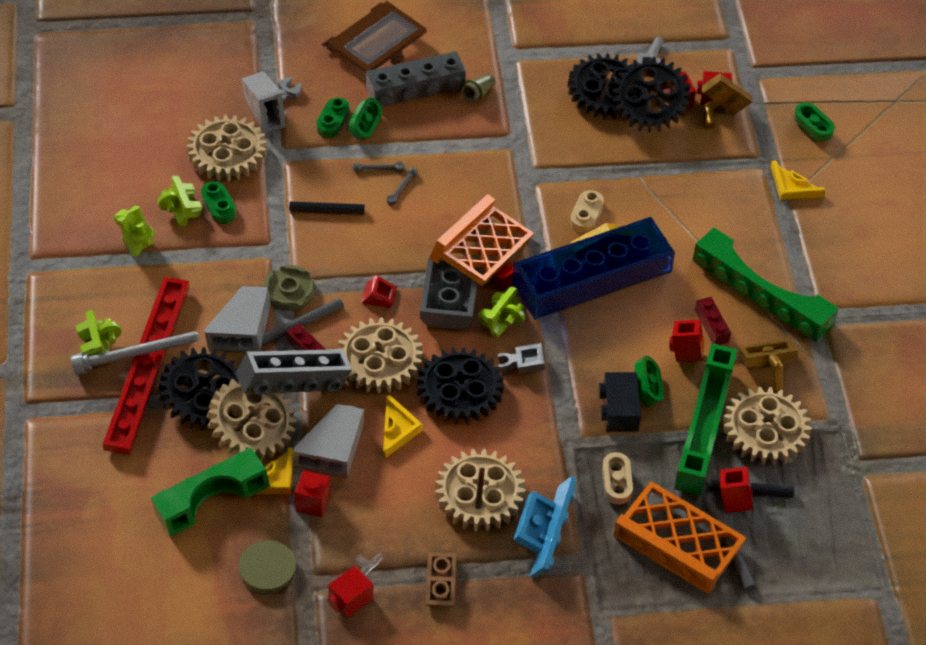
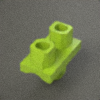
[157,176,202,226]
[113,205,155,257]
[478,287,525,338]
[76,309,122,356]

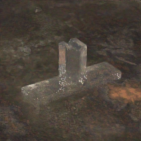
[355,551,383,576]

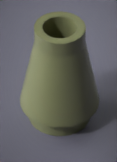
[462,73,496,102]

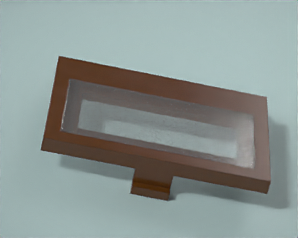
[322,1,427,73]

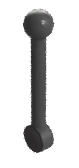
[353,162,404,172]
[387,167,418,205]

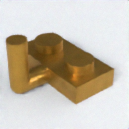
[702,73,753,129]
[739,339,798,392]

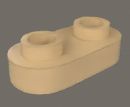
[570,190,604,233]
[602,452,633,505]

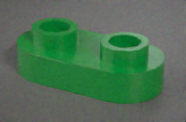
[316,97,350,138]
[349,97,382,140]
[794,102,835,141]
[201,181,236,224]
[634,356,664,406]

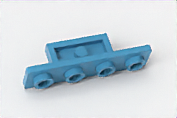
[513,476,576,579]

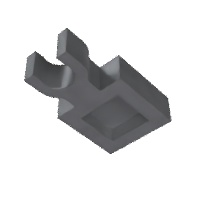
[498,343,546,374]

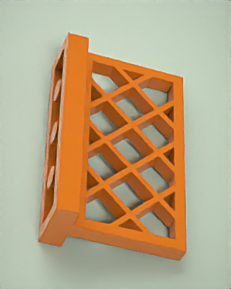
[429,194,534,286]
[613,481,747,594]

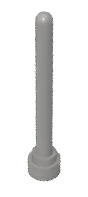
[71,331,199,376]

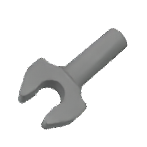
[637,37,663,64]
[265,77,302,108]

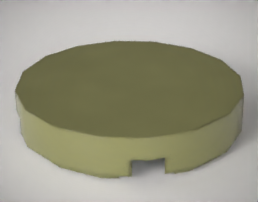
[263,265,315,311]
[239,540,296,594]

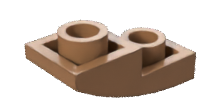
[425,552,457,607]

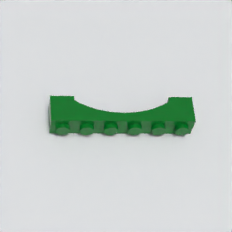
[693,227,839,342]
[674,343,737,496]

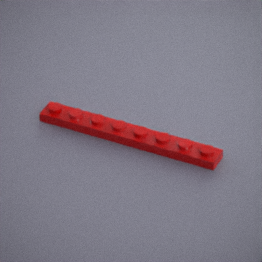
[102,277,190,455]

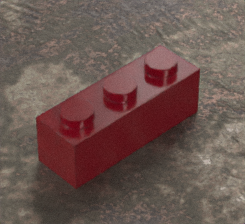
[695,296,731,345]
[286,323,326,350]

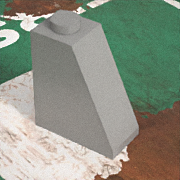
[241,71,286,133]
[204,286,271,352]
[293,404,364,478]

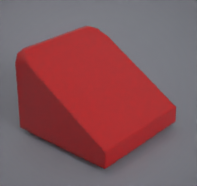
[490,262,522,291]
[361,275,397,308]

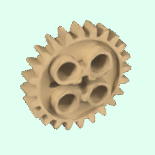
[186,115,267,181]
[339,317,423,394]
[207,379,297,461]
[722,387,812,466]
[435,449,526,531]

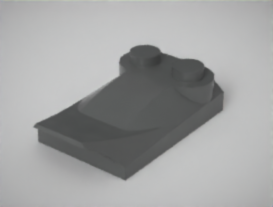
[420,255,479,329]

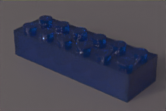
[512,217,675,320]

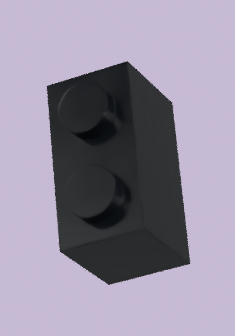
[598,372,641,432]

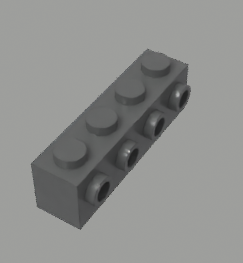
[366,51,466,106]
[236,349,352,394]

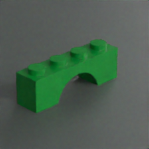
[151,447,270,537]

